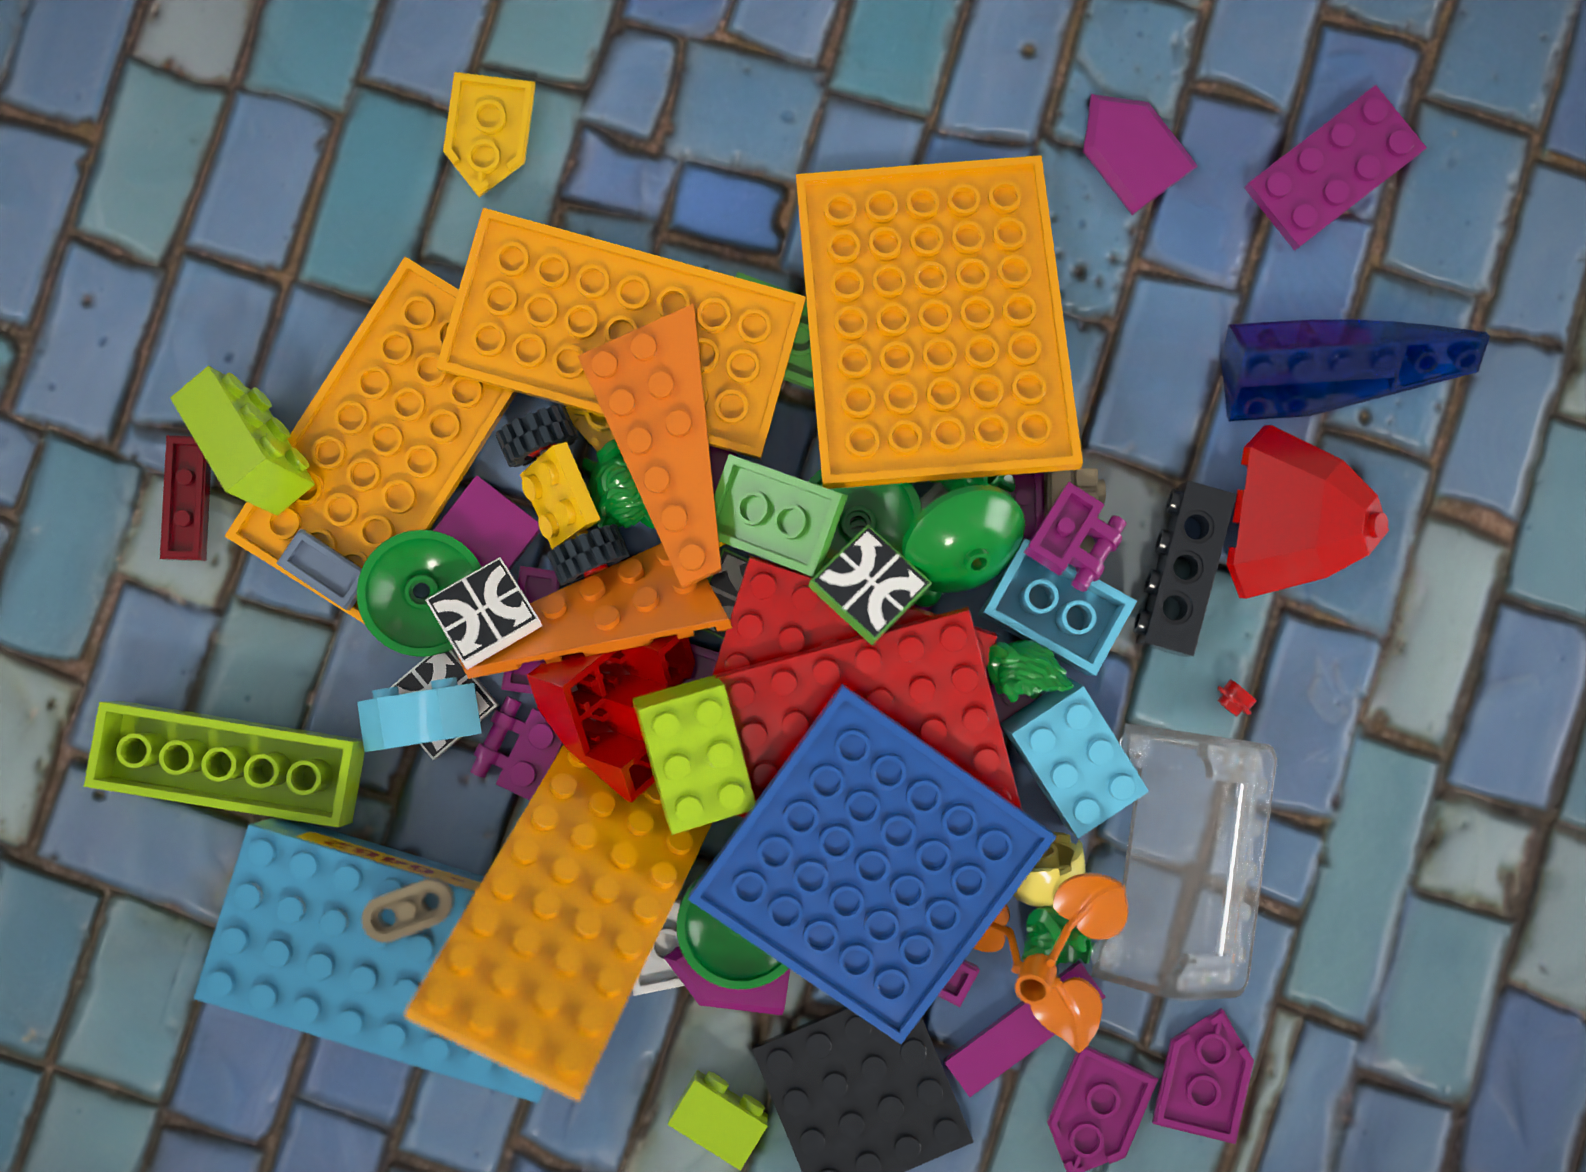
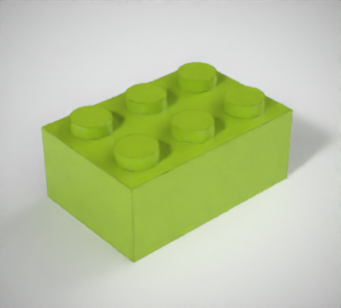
[170,365,315,516]
[633,674,755,835]

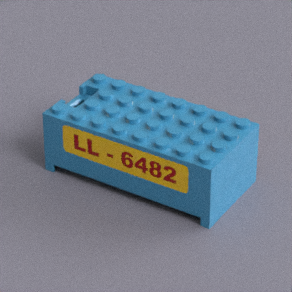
[193,818,548,1103]

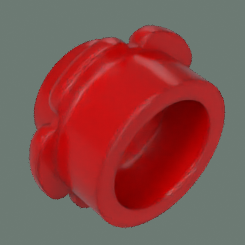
[1217,679,1257,717]

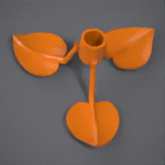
[973,873,1129,1053]

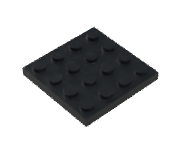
[752,1007,974,1172]

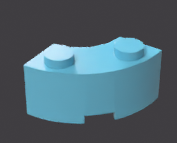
[357,677,482,752]

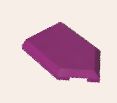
[1083,94,1198,216]
[664,946,791,1015]
[1152,1008,1254,1144]
[1047,1045,1158,1172]

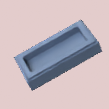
[276,529,362,611]

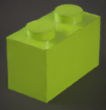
[667,1070,768,1171]

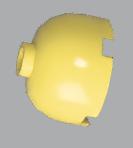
[1013,832,1085,908]

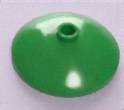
[808,469,922,569]
[902,485,1025,593]
[357,530,482,657]
[676,873,789,989]

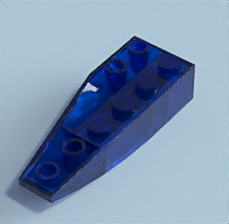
[1221,319,1490,422]

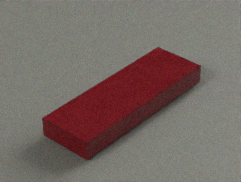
[160,435,211,561]

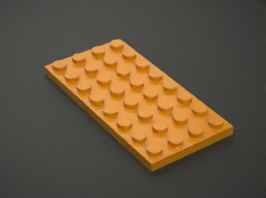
[436,208,806,460]
[225,257,518,624]
[404,745,713,1102]

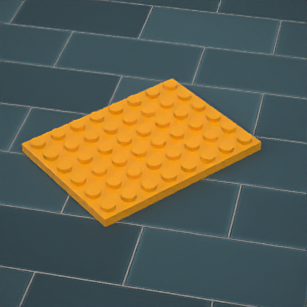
[796,155,1083,489]

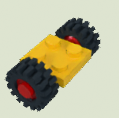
[495,405,630,586]

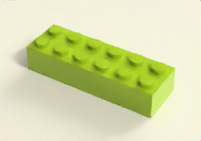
[84,701,365,828]

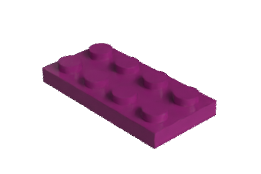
[1244,85,1427,251]

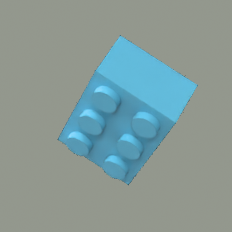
[978,539,1137,676]
[1000,678,1149,839]

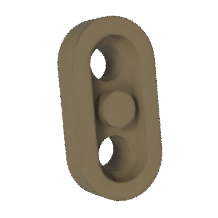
[362,878,455,942]

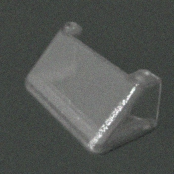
[1091,723,1277,1002]

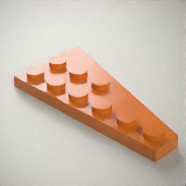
[578,303,722,588]
[457,543,732,679]

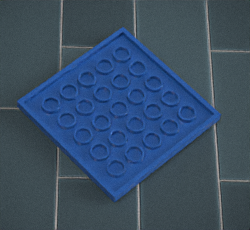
[688,684,1056,1044]

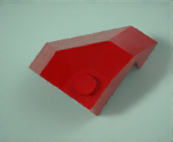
[1227,425,1389,599]
[527,634,695,802]

